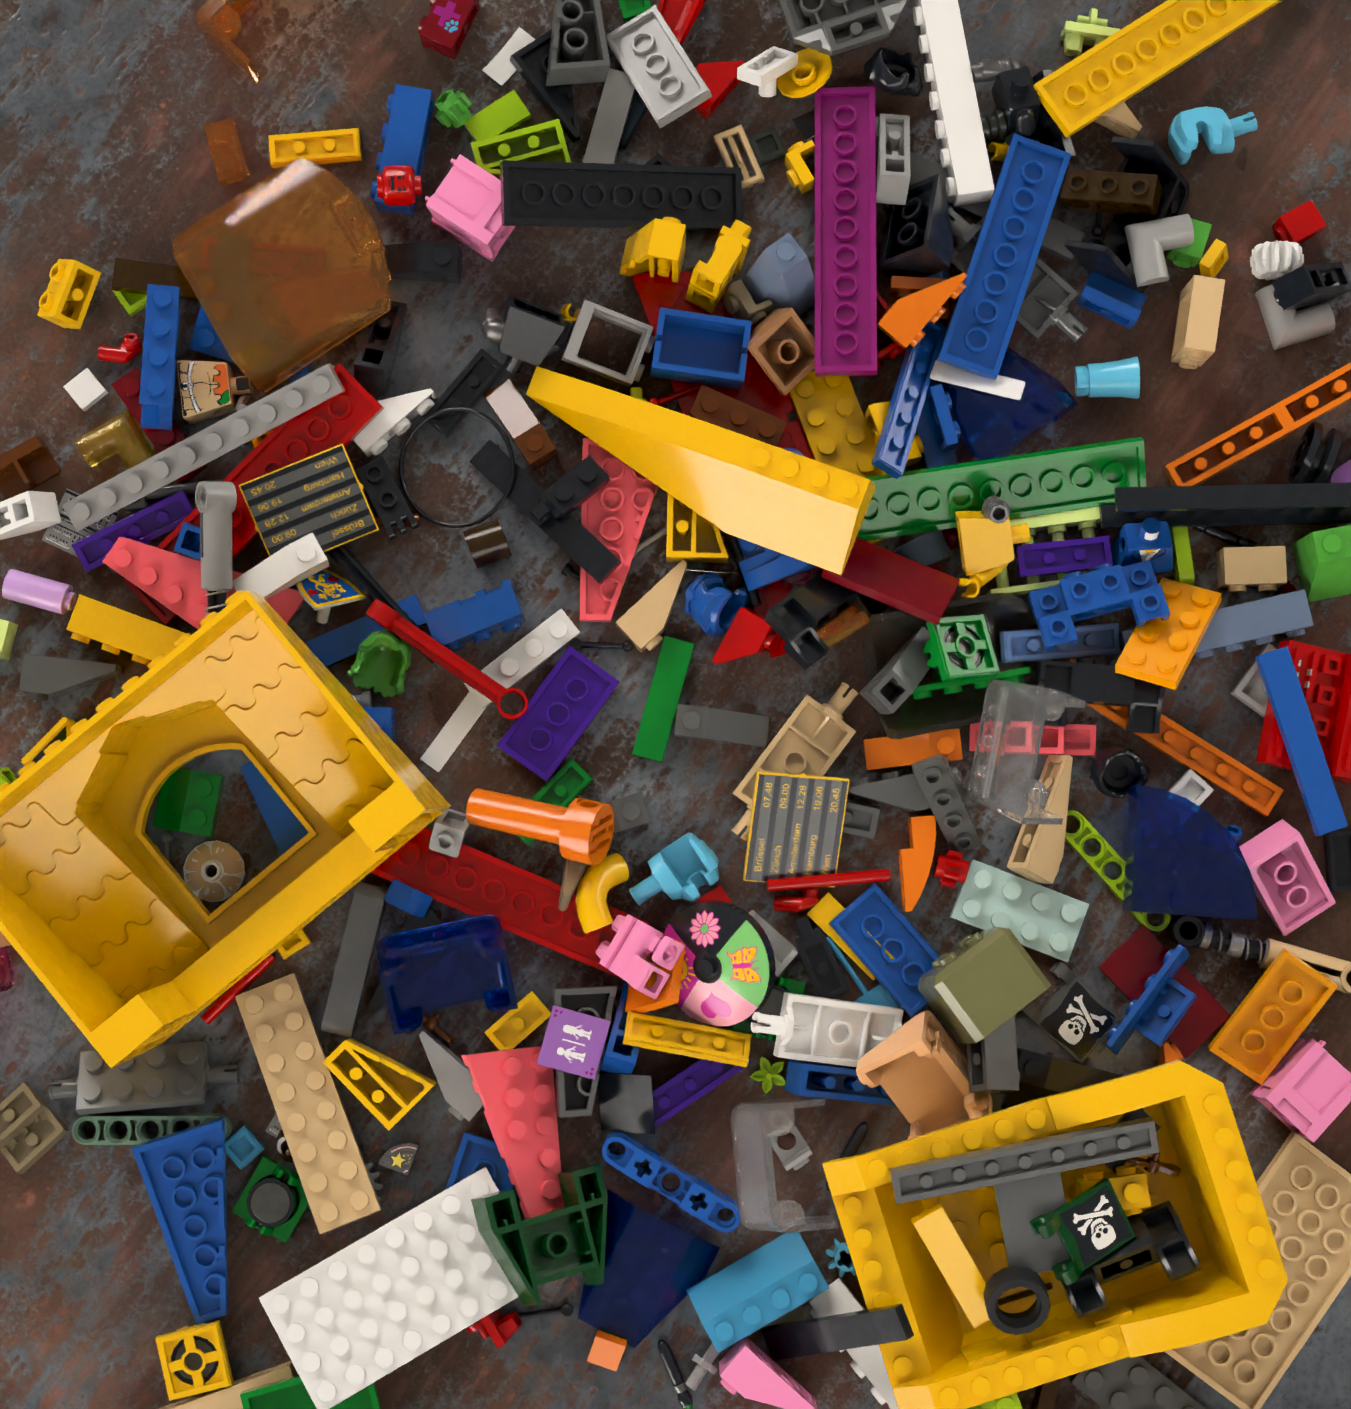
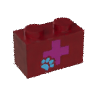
[418,0,480,60]

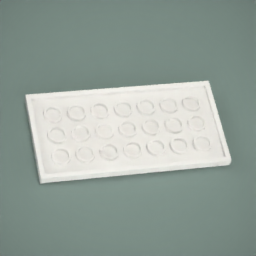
[259,1167,518,1409]

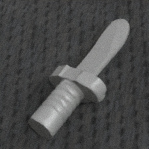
[685,1343,720,1391]

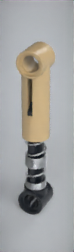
[1167,915,1351,994]

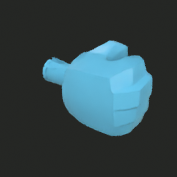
[1168,106,1258,165]
[629,833,719,906]

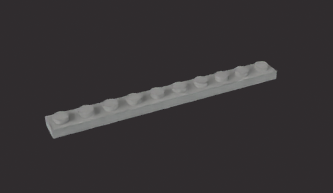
[62,363,345,532]

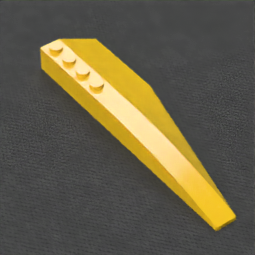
[526,366,876,576]

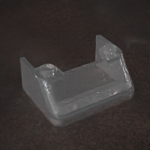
[969,680,1086,825]
[730,1096,838,1233]

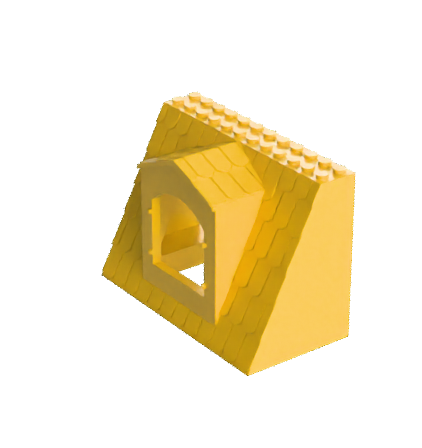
[0,590,451,1068]

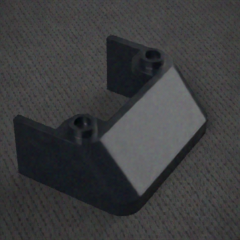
[1064,136,1190,290]

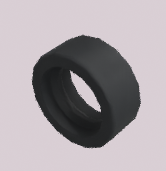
[983,1266,1050,1335]

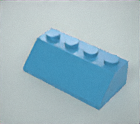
[686,1227,830,1353]

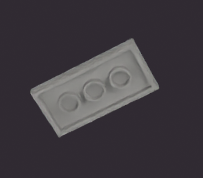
[606,5,712,129]

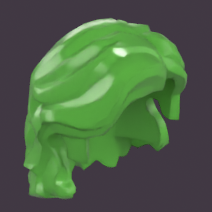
[347,630,411,698]

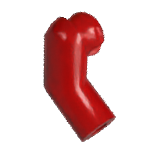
[98,333,142,364]
[774,888,819,913]

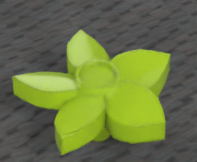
[750,1056,786,1094]

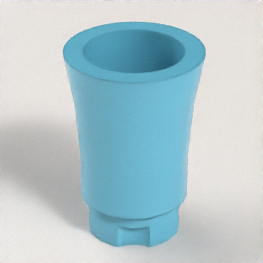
[1074,356,1140,399]

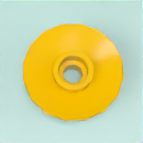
[777,48,833,98]

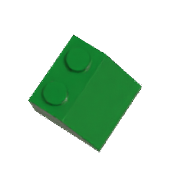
[153,768,225,838]

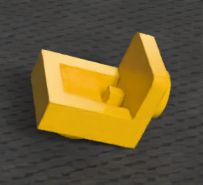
[784,140,815,194]

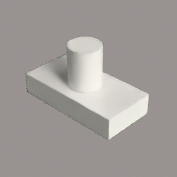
[737,46,798,97]

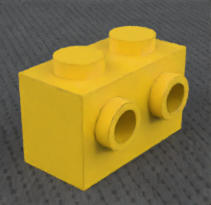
[37,259,101,329]
[1074,1165,1151,1215]

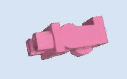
[596,914,685,1000]

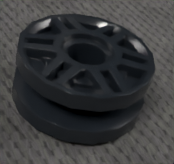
[1288,421,1342,484]

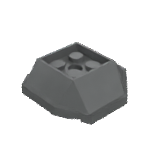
[777,0,907,56]

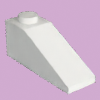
[0,491,61,540]
[233,532,329,600]

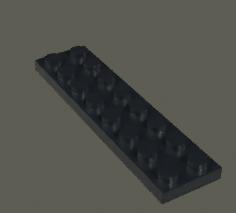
[500,160,742,231]

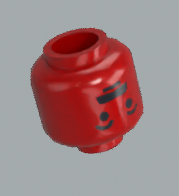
[377,165,422,206]

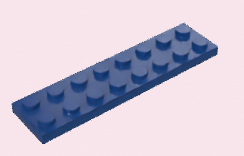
[937,133,1071,380]

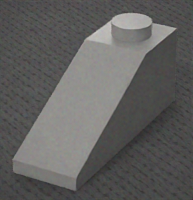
[876,113,911,205]
[419,1029,483,1122]

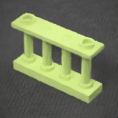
[986,506,1100,603]

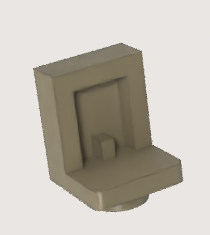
[722,279,773,326]

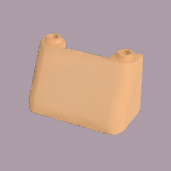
[856,1010,993,1139]

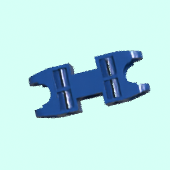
[602,1131,740,1233]

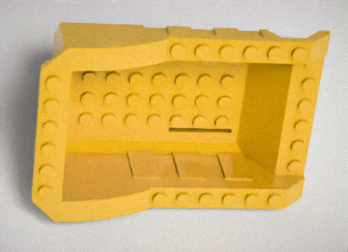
[822,1060,1288,1409]

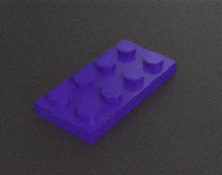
[497,646,620,782]

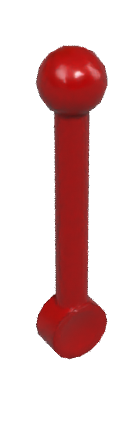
[649,384,708,406]

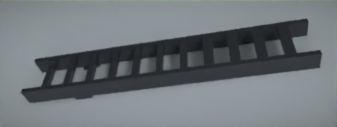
[1099,482,1351,529]

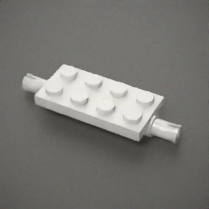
[751,992,904,1067]

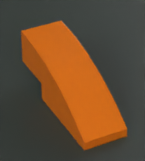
[898,815,936,912]

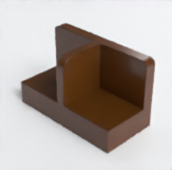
[0,435,61,499]

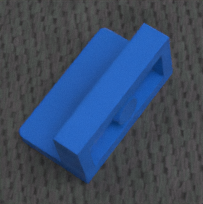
[1076,271,1146,329]

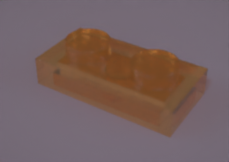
[204,117,250,185]

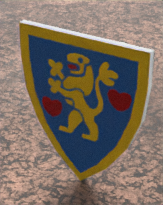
[296,569,366,624]

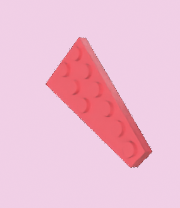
[580,438,658,622]
[102,537,305,629]
[461,1045,564,1218]

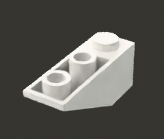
[353,388,437,457]

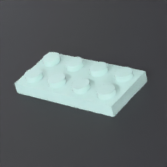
[950,859,1089,963]

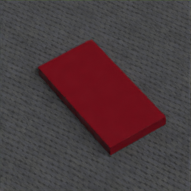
[821,537,960,625]
[1097,924,1231,1059]

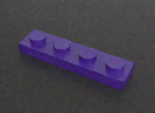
[72,489,194,572]
[652,1059,751,1128]

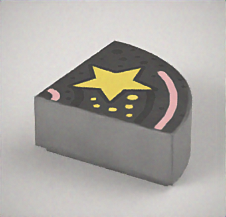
[378,1142,419,1175]

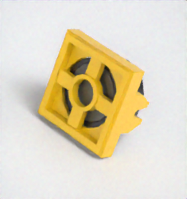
[155,1320,234,1401]

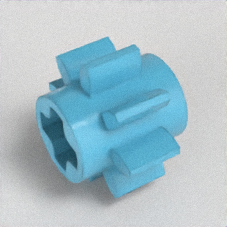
[825,1238,856,1278]

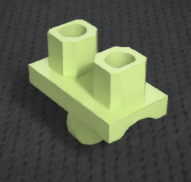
[1060,8,1120,57]

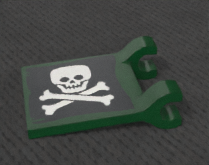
[1029,1178,1135,1286]

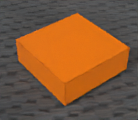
[587,1330,627,1372]

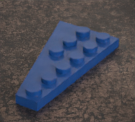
[132,1116,229,1325]

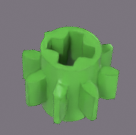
[434,90,472,128]

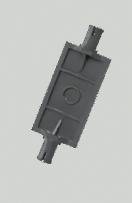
[948,207,1088,343]
[48,1041,240,1115]

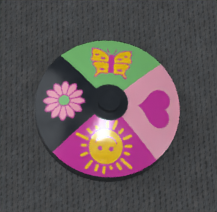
[661,900,776,1027]

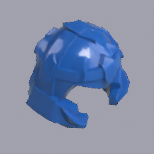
[684,572,748,636]

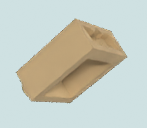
[1171,275,1225,369]

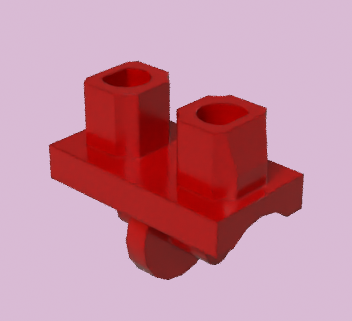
[466,1309,523,1349]

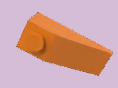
[863,728,963,771]

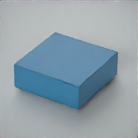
[225,1124,266,1170]

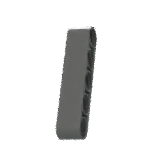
[321,882,388,1038]

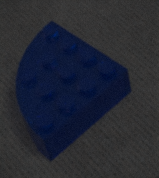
[1123,785,1257,920]

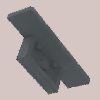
[912,754,983,852]

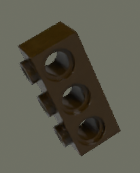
[1061,168,1162,218]

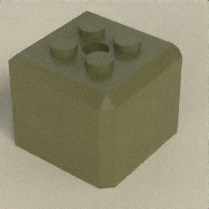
[918,927,1051,1044]

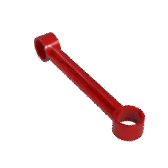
[365,598,528,720]

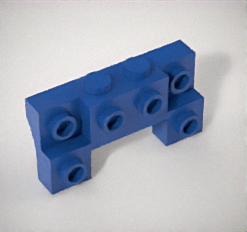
[1028,560,1170,652]

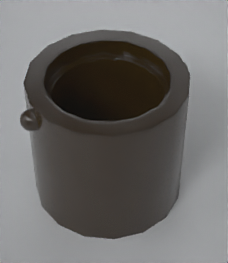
[463,519,512,569]

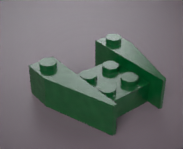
[471,1164,608,1305]

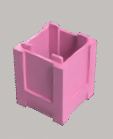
[425,154,516,262]
[1250,1038,1351,1143]

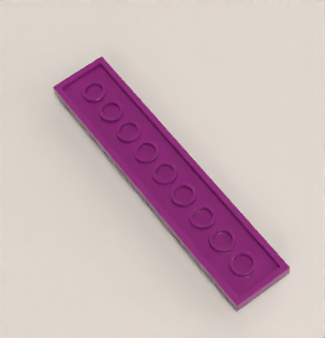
[815,86,877,377]

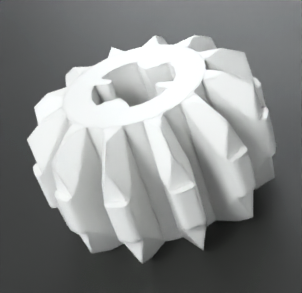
[1250,240,1304,281]

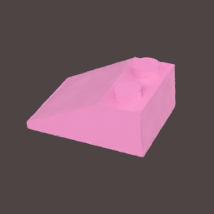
[1230,819,1336,936]
[719,1337,818,1409]

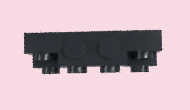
[764,569,891,670]
[1033,658,1166,734]
[1060,1201,1201,1319]

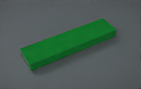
[632,636,694,763]

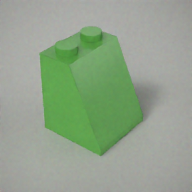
[1292,525,1351,603]

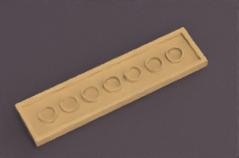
[235,973,381,1235]

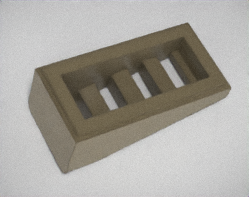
[558,859,589,912]

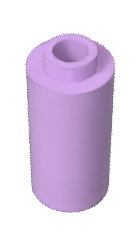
[2,569,77,615]

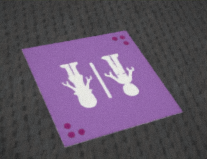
[537,1005,611,1080]

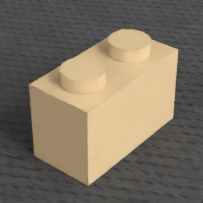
[1216,546,1287,593]

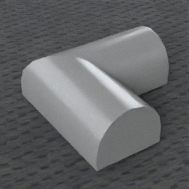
[1124,213,1194,287]
[1255,284,1335,350]

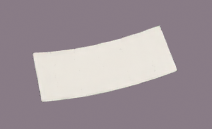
[482,27,536,86]

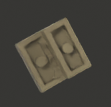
[0,1082,70,1174]

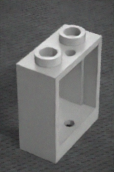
[561,300,655,387]

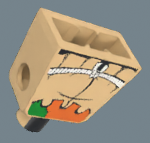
[177,360,252,424]

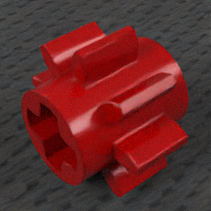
[933,849,969,889]

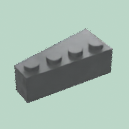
[546,0,610,86]
[552,986,618,1118]

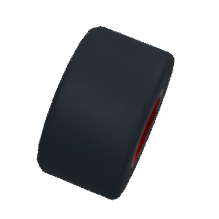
[893,530,953,569]

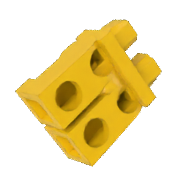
[685,220,752,314]

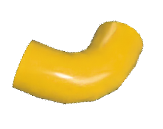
[575,853,629,933]

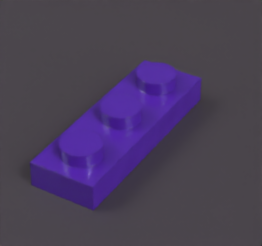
[1015,536,1113,578]

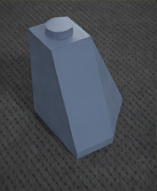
[742,232,815,317]

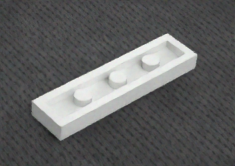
[464,608,581,709]

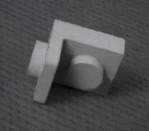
[429,808,471,858]

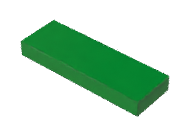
[517,758,593,846]

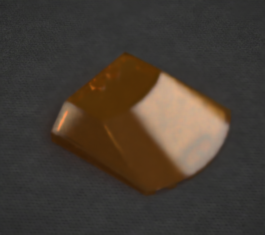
[173,157,391,393]

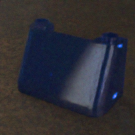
[376,915,518,1035]

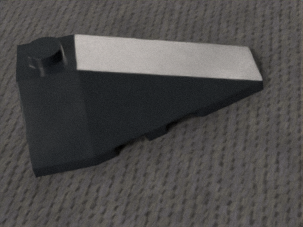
[1001,1047,1123,1109]

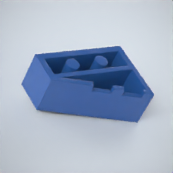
[424,579,526,652]

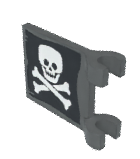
[1020,960,1121,1064]

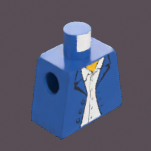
[1111,518,1173,573]

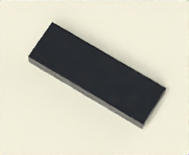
[423,348,506,438]

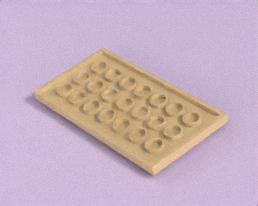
[1164,1132,1351,1409]

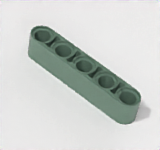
[72,1113,233,1145]

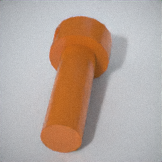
[466,788,614,866]

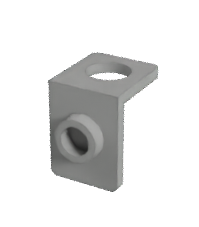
[766,1120,813,1171]

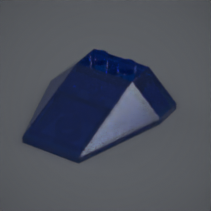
[940,347,1079,461]
[578,1189,720,1348]

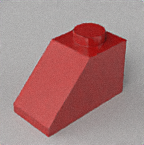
[694,61,745,119]
[712,607,779,664]

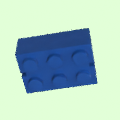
[650,307,752,390]

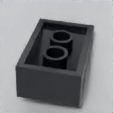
[879,174,954,277]

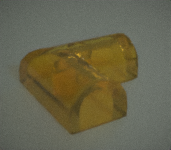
[74,410,155,470]

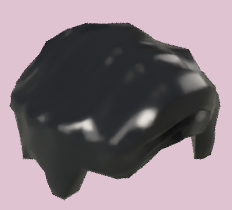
[864,47,923,97]
[1089,746,1150,799]

